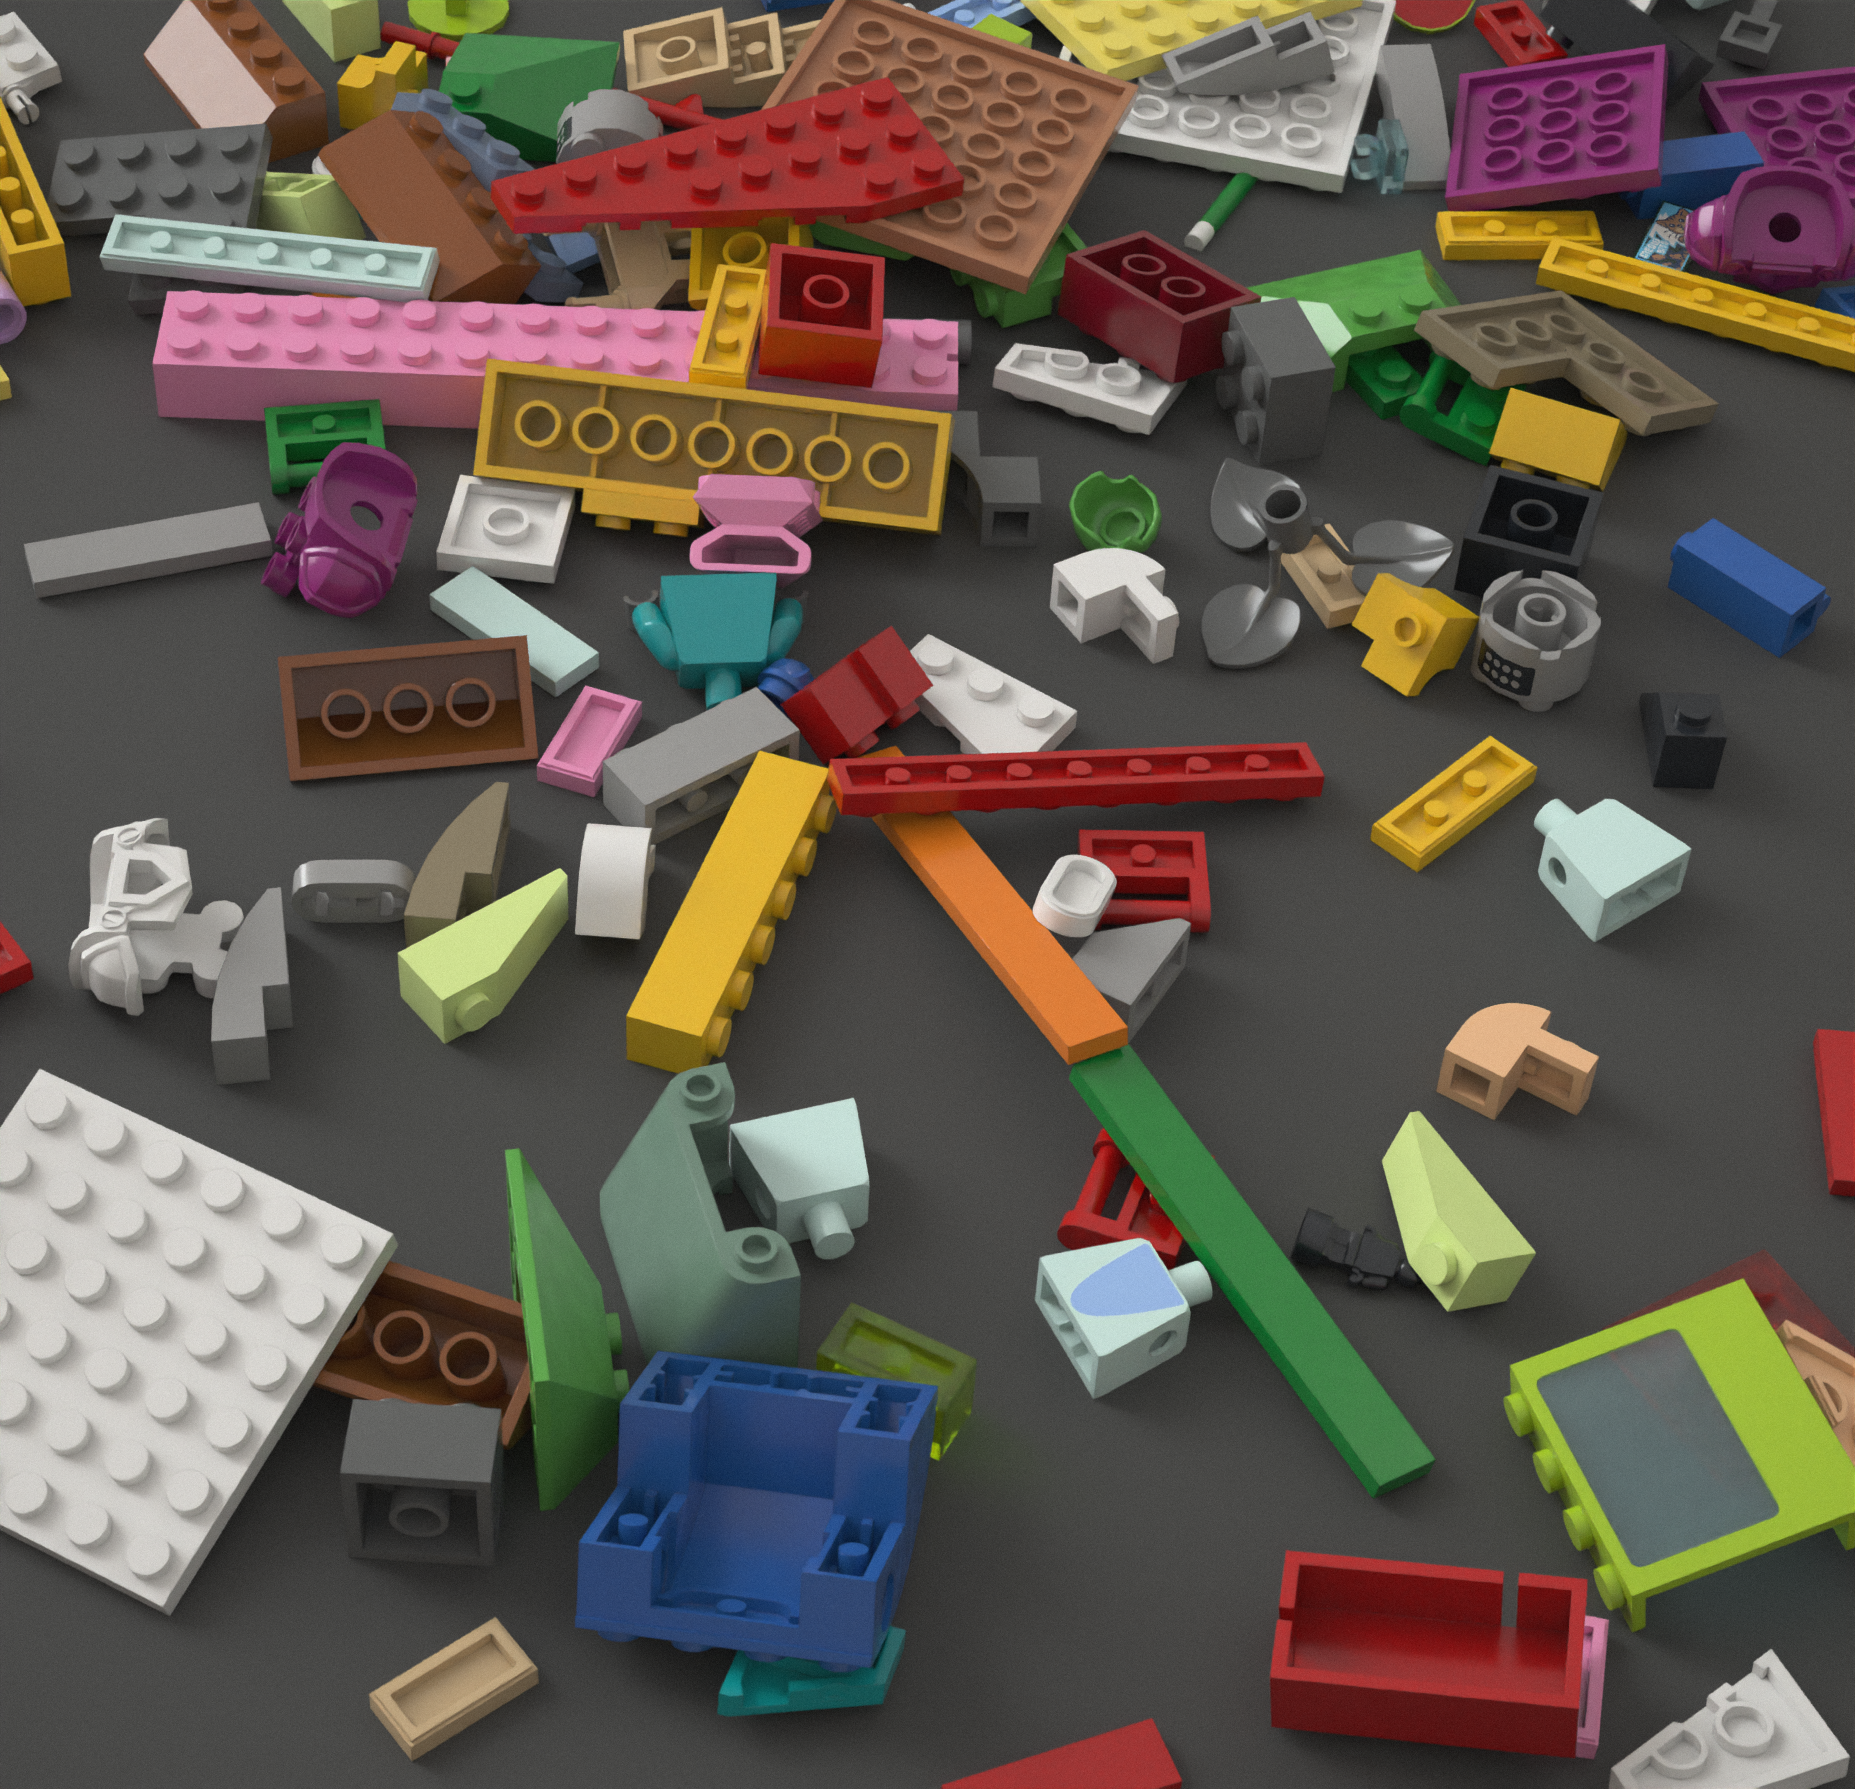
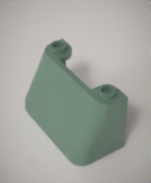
[600,1062,801,1368]

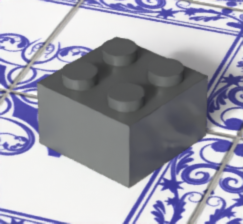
[1216,297,1336,466]
[340,1398,506,1567]

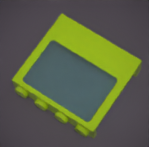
[1503,1278,1855,1632]

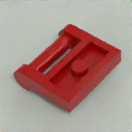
[1077,829,1211,933]
[1057,1128,1215,1270]

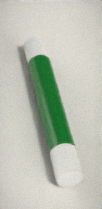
[1184,172,1259,251]

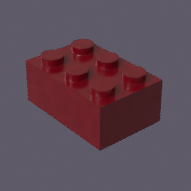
[1057,230,1262,383]

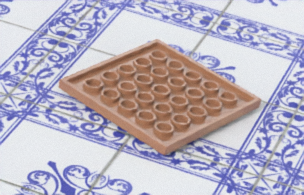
[761,0,1139,294]

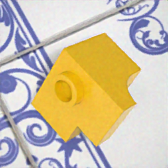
[337,41,428,130]
[1352,573,1479,696]

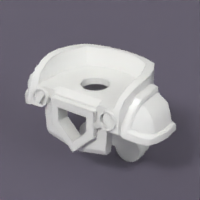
[68,818,244,1016]

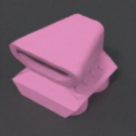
[690,474,823,588]

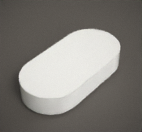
[1033,855,1117,937]

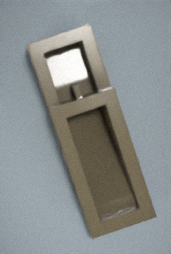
[404,782,511,948]

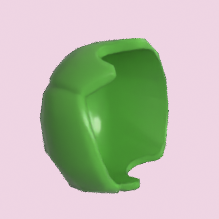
[1069,471,1163,553]

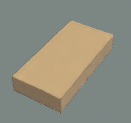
[369,1617,539,1761]

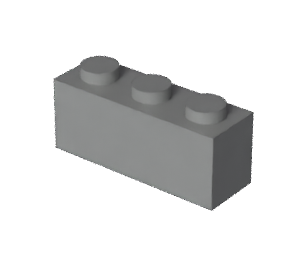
[603,687,800,845]

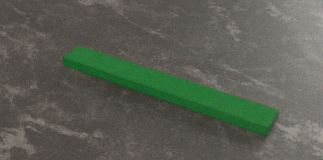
[1069,1043,1436,1499]

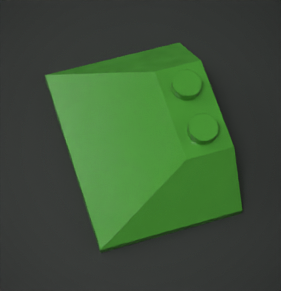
[1247,250,1461,392]
[505,1148,629,1511]

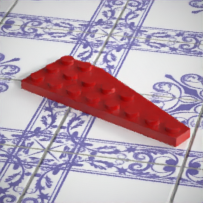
[490,77,965,234]

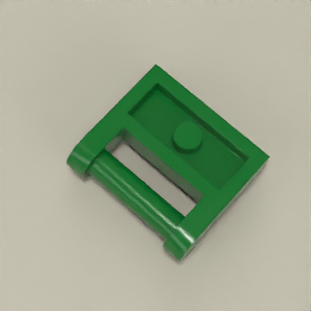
[1399,350,1527,466]
[264,399,386,495]

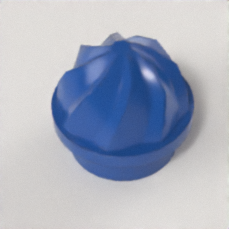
[757,658,814,722]

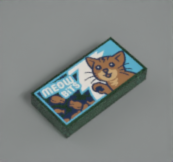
[1632,200,1695,273]

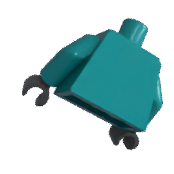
[623,573,809,710]

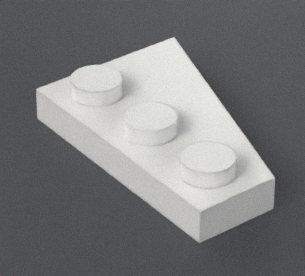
[992,343,1187,435]
[910,634,1077,754]
[1609,1649,1850,1789]

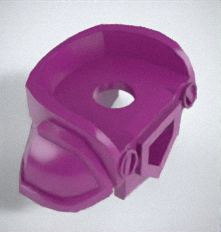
[1683,165,1855,295]
[261,442,418,618]

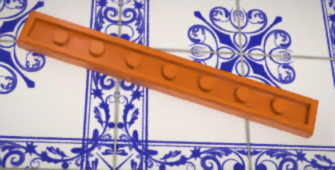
[857,746,1128,1065]

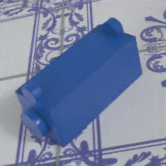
[1618,131,1764,220]
[1668,518,1831,658]

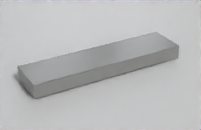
[24,502,273,598]

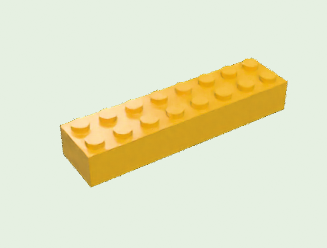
[473,358,955,535]

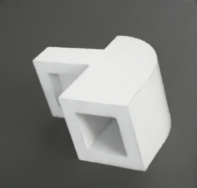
[1050,548,1179,664]
[575,823,656,939]

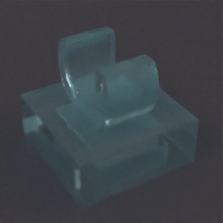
[1350,119,1409,194]

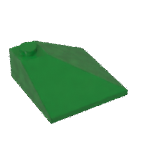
[439,33,620,162]

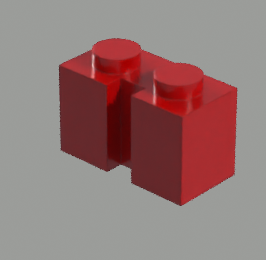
[781,625,934,764]

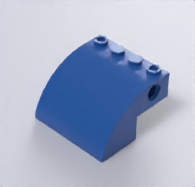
[575,1351,938,1672]

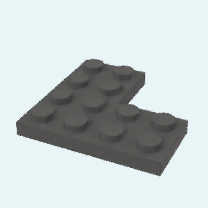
[47,123,273,315]

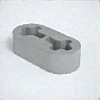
[291,860,416,923]

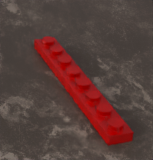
[827,742,1325,818]

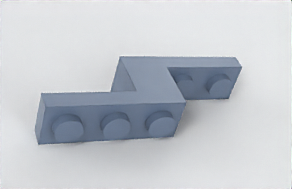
[391,89,583,302]

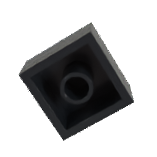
[1454,465,1604,598]

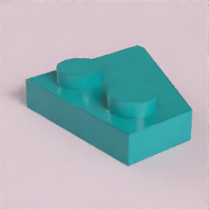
[717,1626,906,1717]

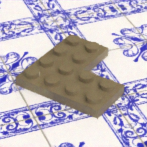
[1414,290,1719,436]

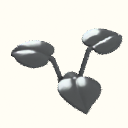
[1201,457,1455,669]

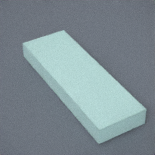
[429,566,599,697]

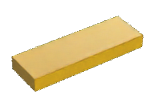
[1435,211,1604,260]
[689,264,766,389]
[1370,736,1537,873]

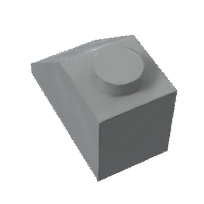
[1068,918,1191,1043]

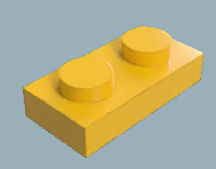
[581,489,705,537]

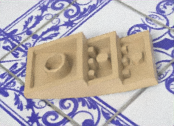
[623,7,821,108]

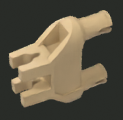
[543,221,691,310]

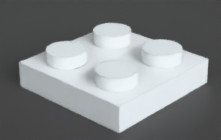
[436,475,575,584]

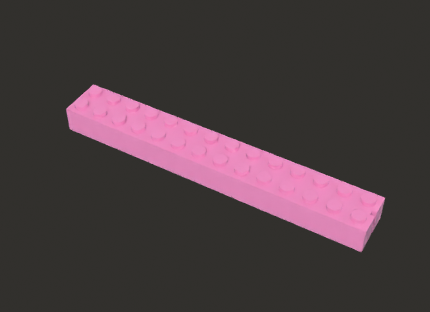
[152,290,958,429]

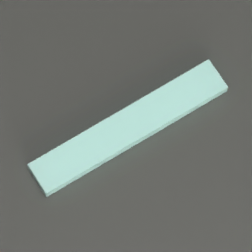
[100,214,440,302]

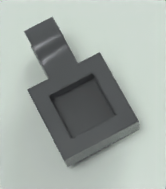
[1716,0,1783,70]

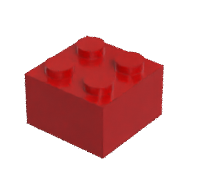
[758,243,885,388]

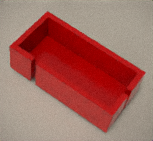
[1270,1550,1588,1758]

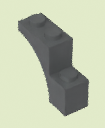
[925,410,1042,547]

